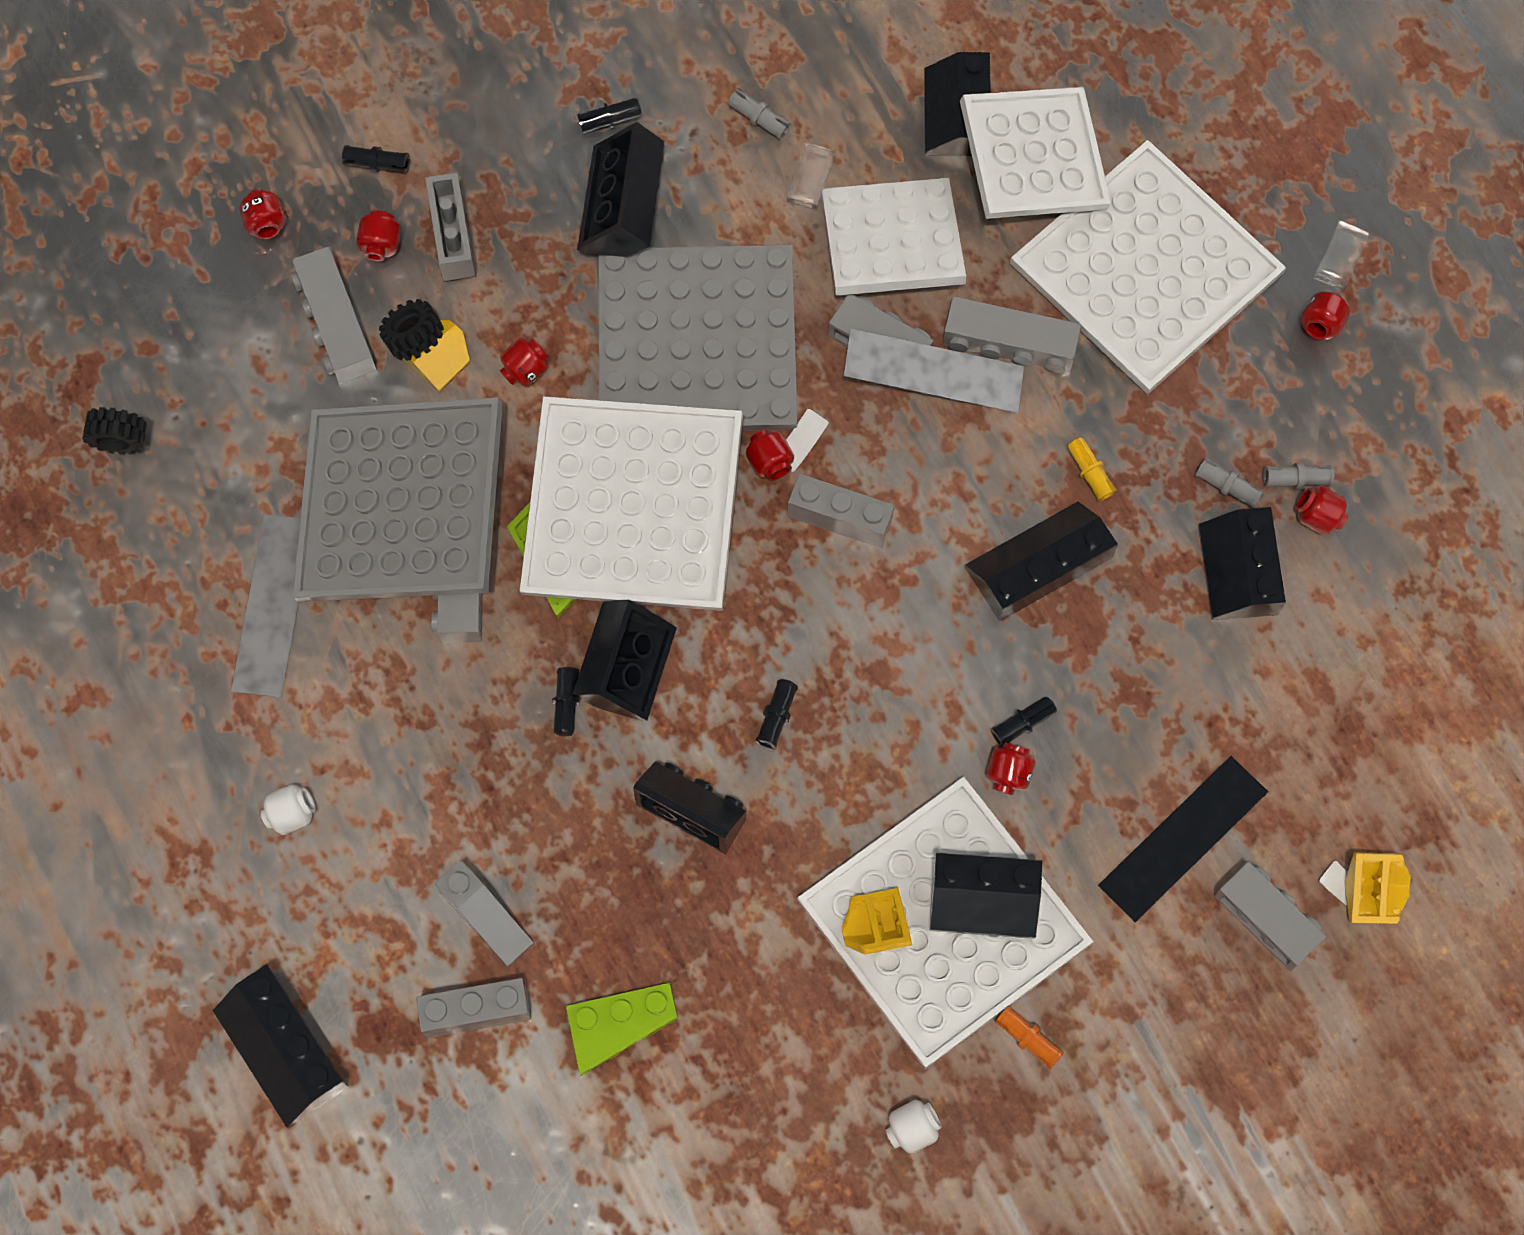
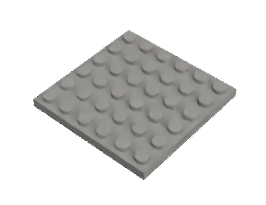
[599,245,798,431]
[293,397,503,602]

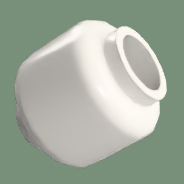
[261,784,315,835]
[886,1099,942,1154]

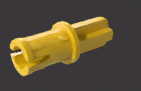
[1068,437,1117,502]

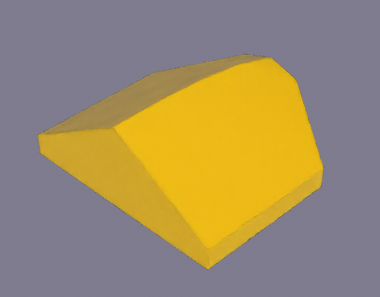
[402,320,470,393]
[1344,852,1411,924]
[841,888,912,955]

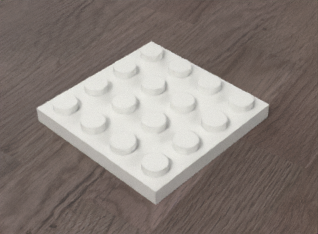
[960,87,1111,219]
[822,178,966,295]

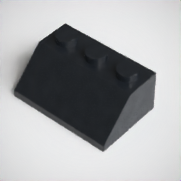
[924,52,991,156]
[1198,507,1286,621]
[572,600,677,721]
[633,761,746,854]
[930,853,1042,939]

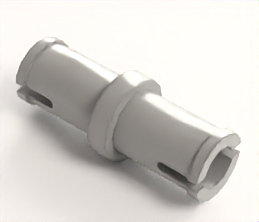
[728,88,791,140]
[1196,458,1265,508]
[1263,463,1334,489]

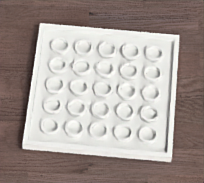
[1010,140,1286,395]
[520,397,743,611]
[797,777,1094,1069]

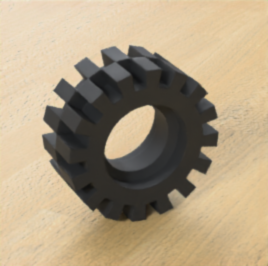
[379,299,444,361]
[82,407,147,455]

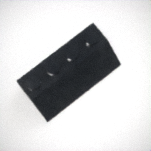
[577,122,665,257]
[964,501,1118,622]
[212,964,349,1129]

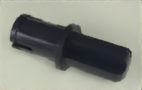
[577,98,642,134]
[552,667,579,737]
[991,697,1057,747]

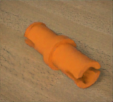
[995,1006,1064,1070]

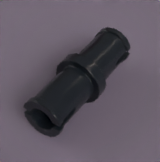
[342,145,410,173]
[755,679,798,750]

